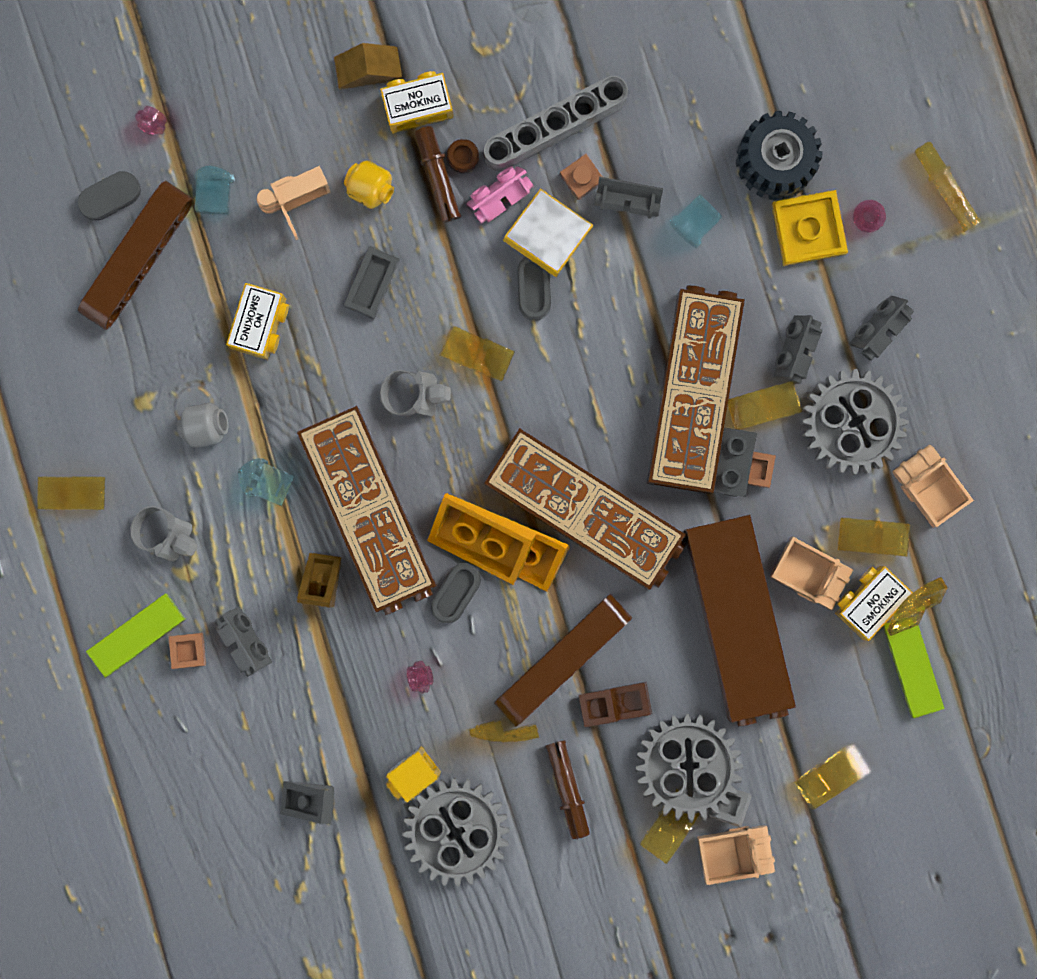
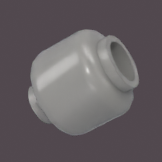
[177,403,229,448]

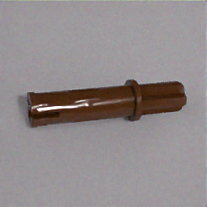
[415,126,461,223]
[545,740,590,839]

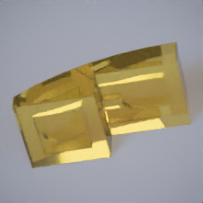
[439,326,515,381]
[728,381,802,430]
[37,476,105,510]
[838,518,910,557]
[887,577,948,636]
[469,719,540,742]
[794,744,871,810]
[639,788,699,864]

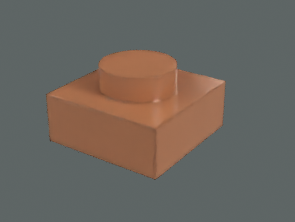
[560,154,603,200]
[748,452,776,488]
[169,633,206,669]

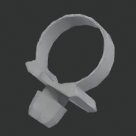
[380,370,451,416]
[130,506,197,562]

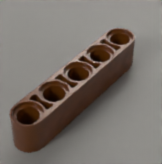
[78,181,194,330]
[494,594,633,727]

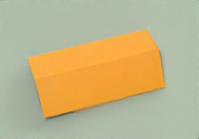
[427,493,570,592]

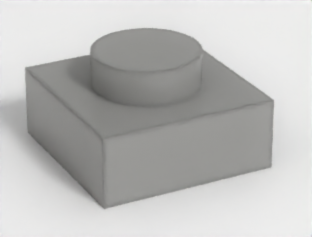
[708,789,752,828]

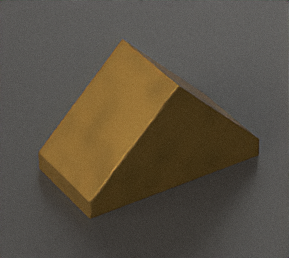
[334,43,402,90]
[297,552,341,608]

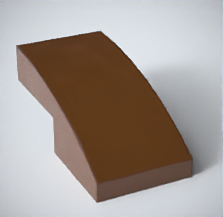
[579,682,653,727]

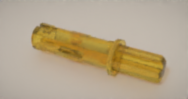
[915,142,982,232]

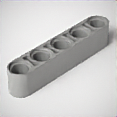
[484,76,628,171]

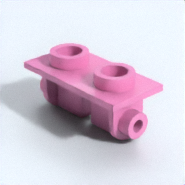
[465,166,534,224]

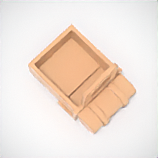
[257,166,330,240]
[893,444,974,528]
[770,537,853,610]
[697,825,775,885]

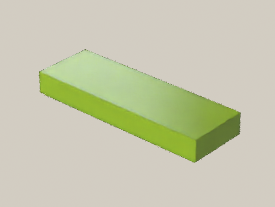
[86,593,186,678]
[883,615,945,718]

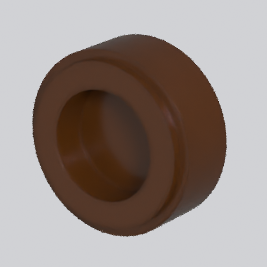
[447,139,479,173]

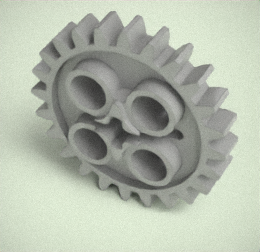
[801,369,909,475]
[636,714,743,823]
[403,778,510,887]

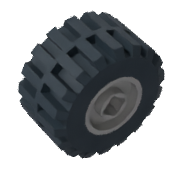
[736,111,823,200]

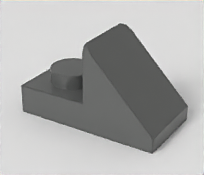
[280,781,335,824]

